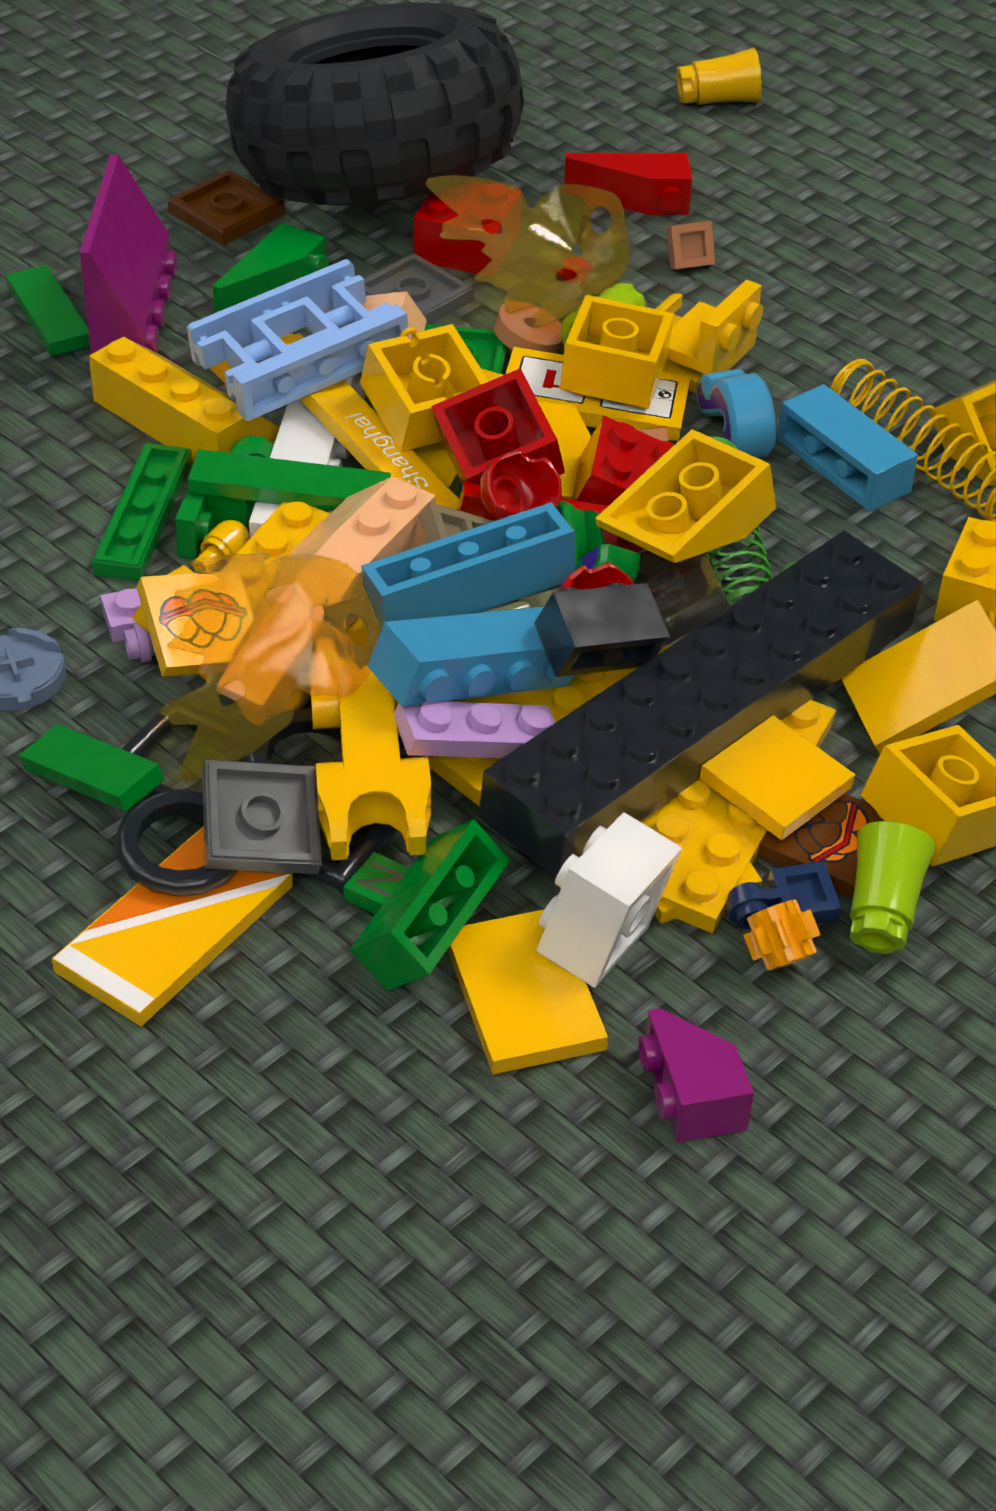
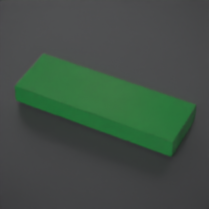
[6,265,90,357]
[18,724,165,812]

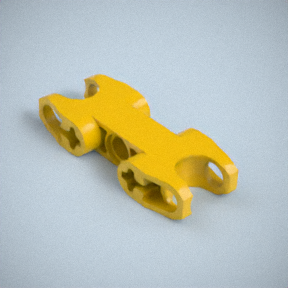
[310,637,431,860]

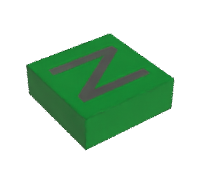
[343,852,410,914]

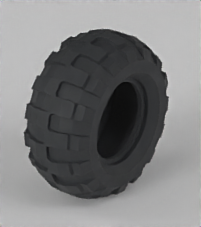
[226,3,524,206]

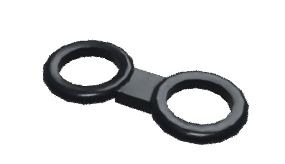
[115,708,341,897]

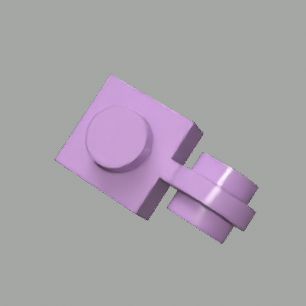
[100,588,156,663]

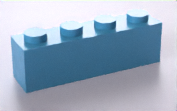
[361,502,576,633]
[367,607,575,707]

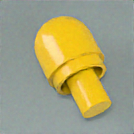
[193,520,250,573]

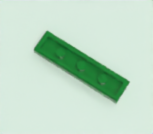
[92,443,192,581]
[188,449,391,511]

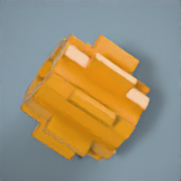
[743,899,820,971]

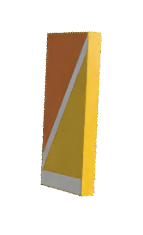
[52,826,293,1027]

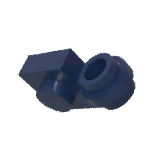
[726,861,842,929]

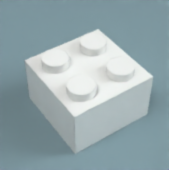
[536,812,682,988]

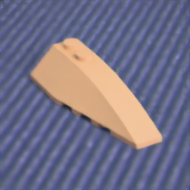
[218,476,436,714]

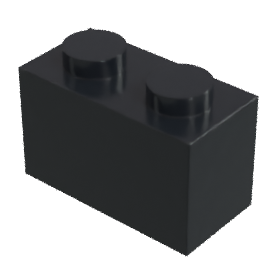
[534,583,670,677]

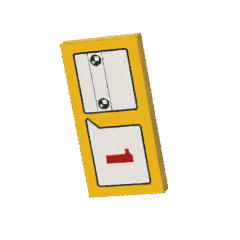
[506,347,691,441]

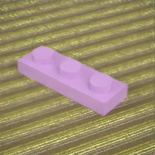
[394,701,555,758]

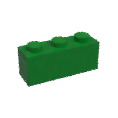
[349,819,510,991]

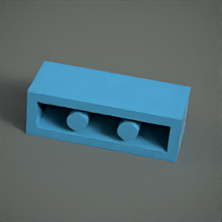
[777,384,918,512]

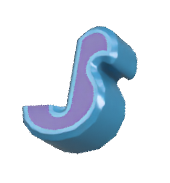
[696,369,776,458]

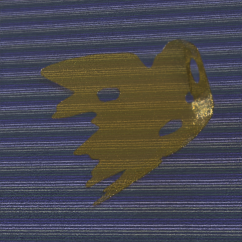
[426,175,630,327]
[160,553,381,781]

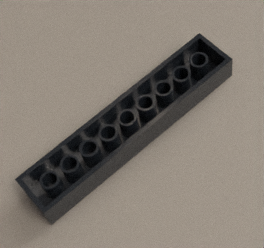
[478,530,923,879]

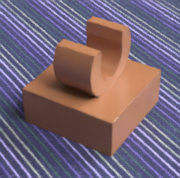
[666,221,715,269]

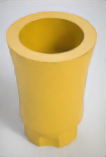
[676,47,762,105]

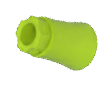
[850,821,936,954]

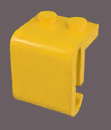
[655,279,763,393]

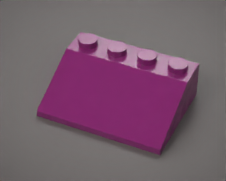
[80,155,178,354]

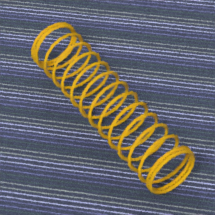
[830,359,996,522]

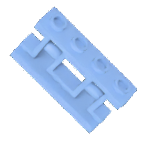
[187,259,409,421]

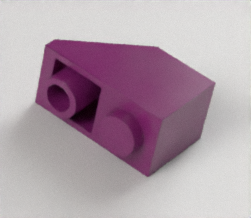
[638,1008,754,1143]

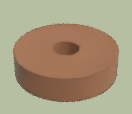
[493,301,562,354]

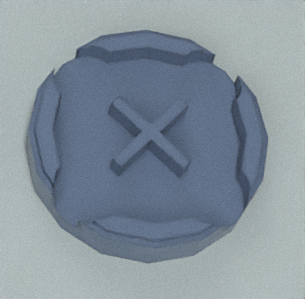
[0,628,66,711]

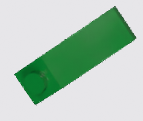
[212,223,329,313]

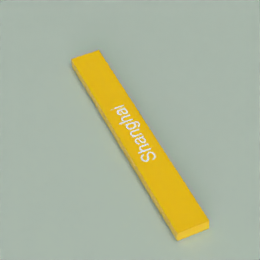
[263,333,459,510]

